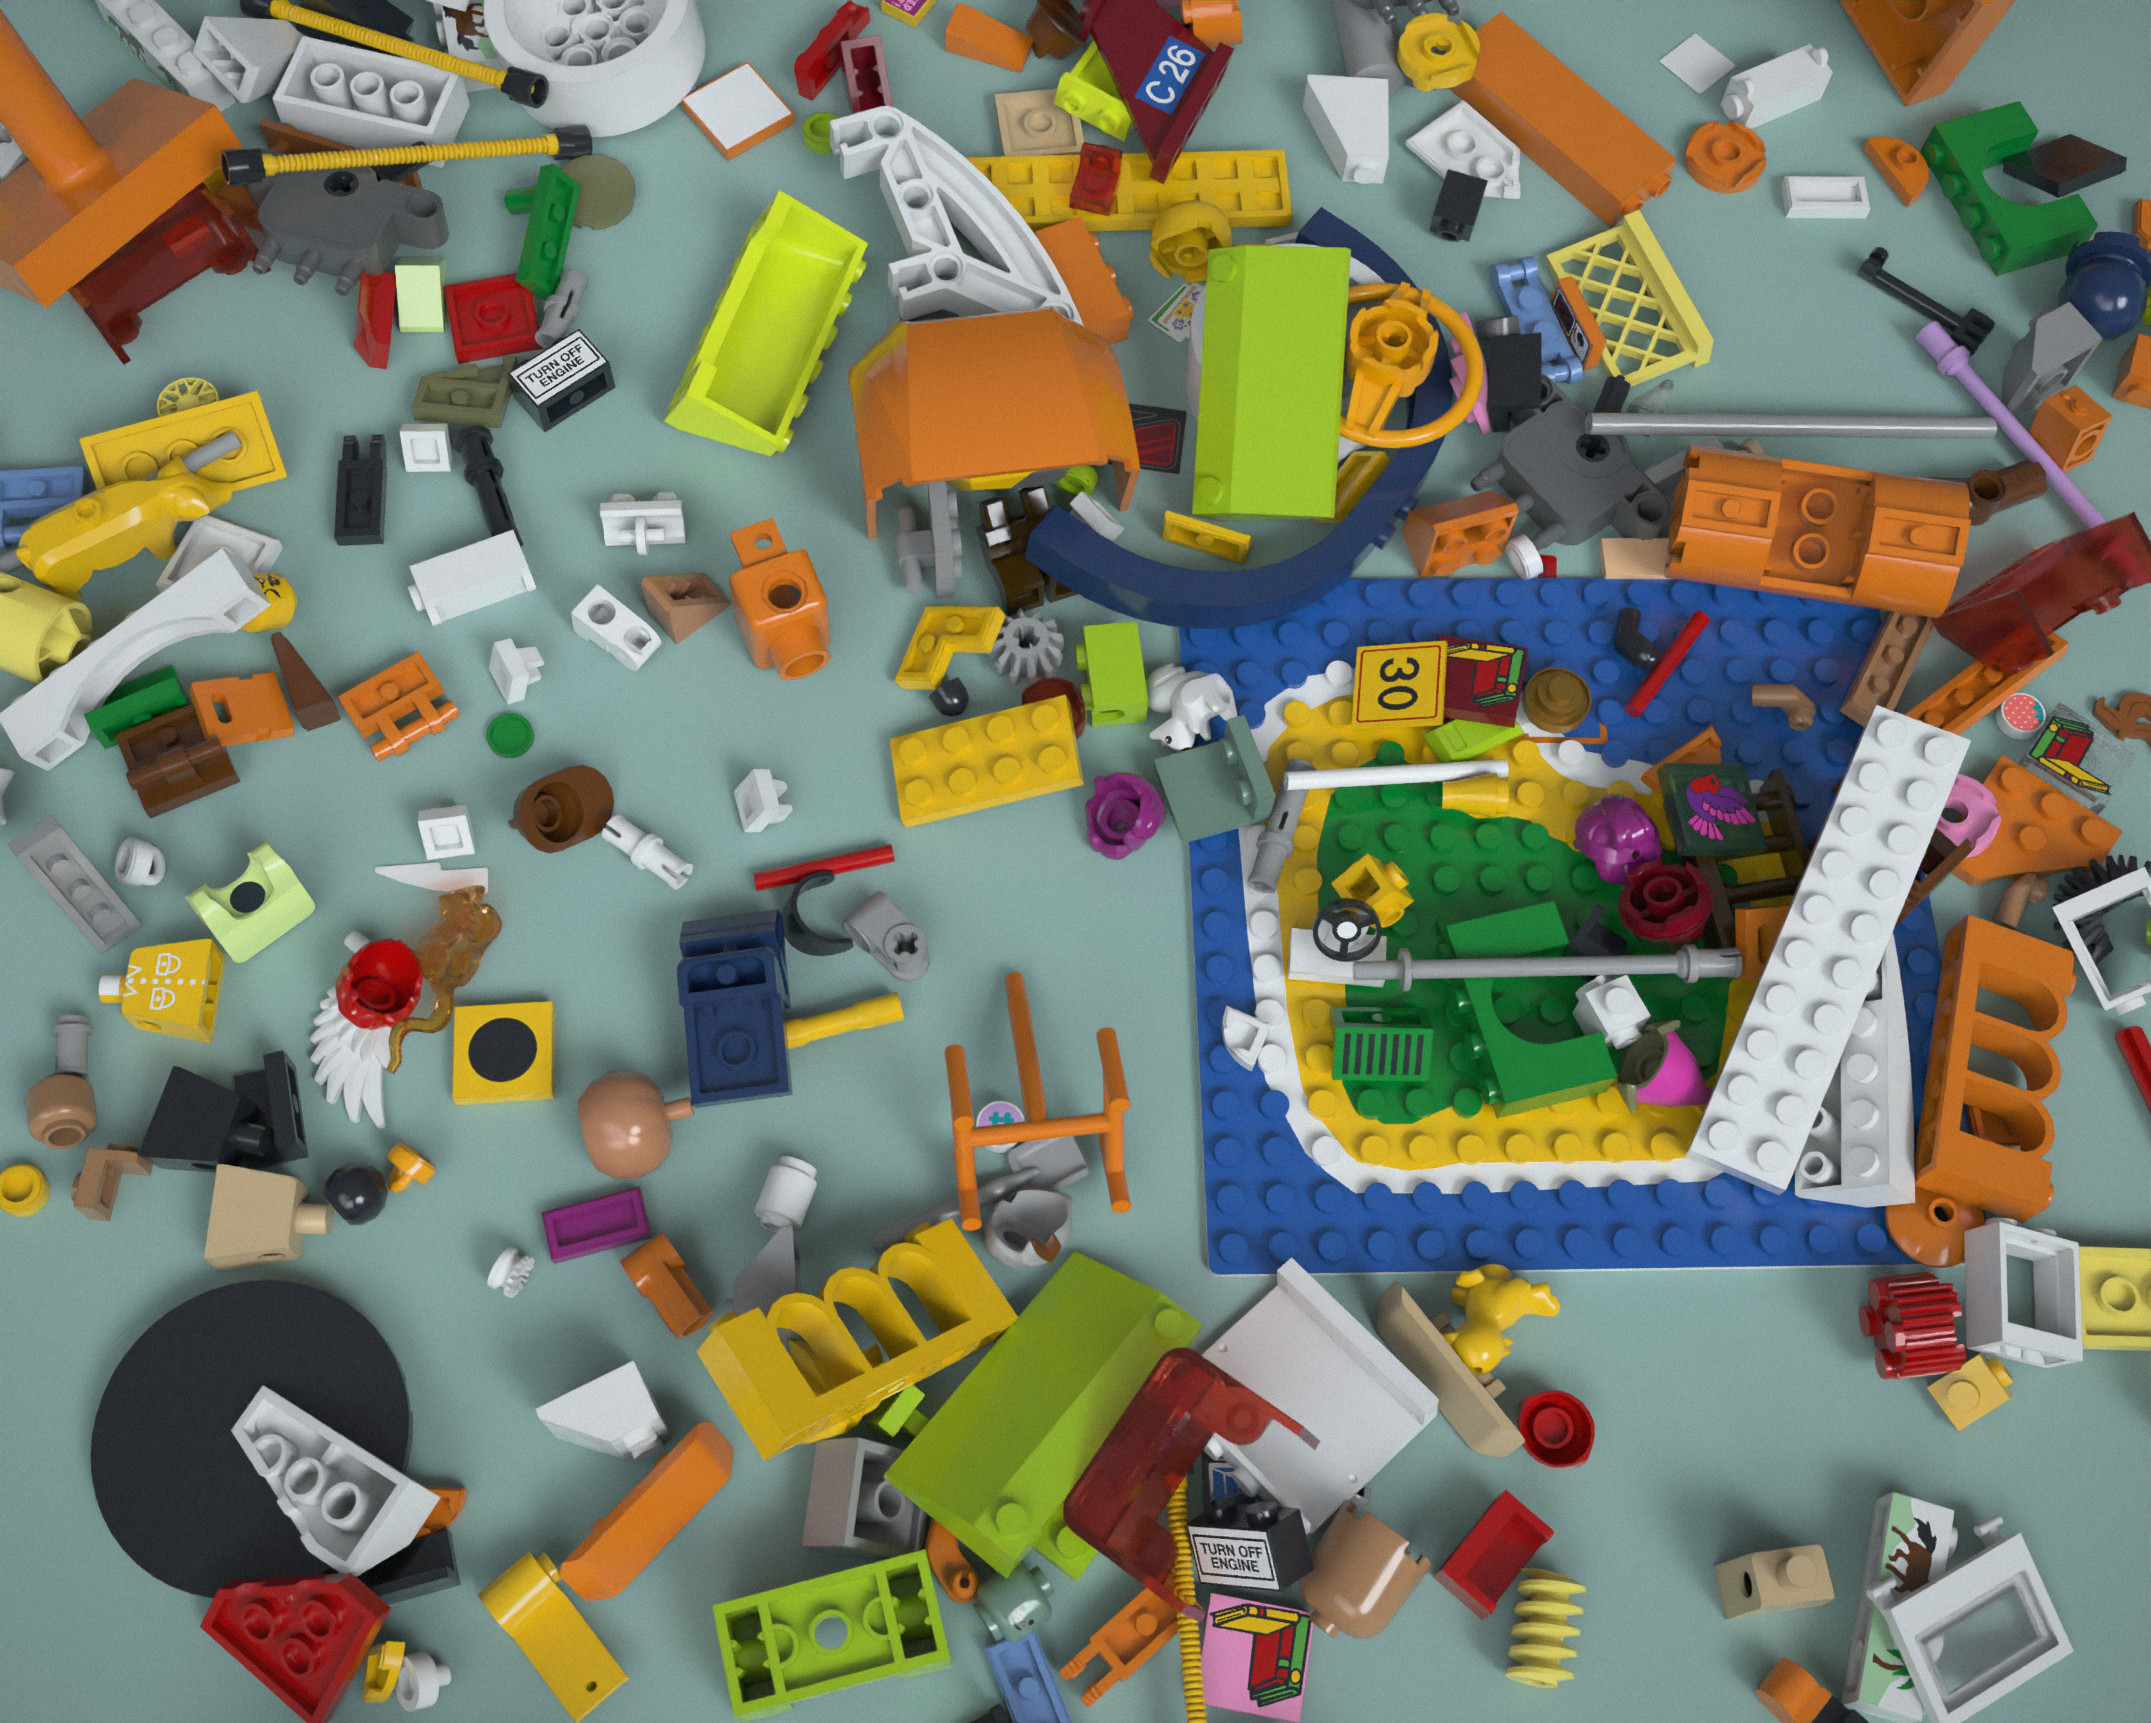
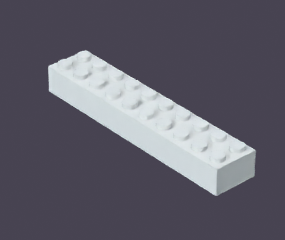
[1685,705,1971,1195]

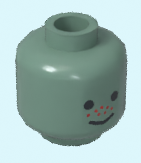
[973,1563,1055,1643]

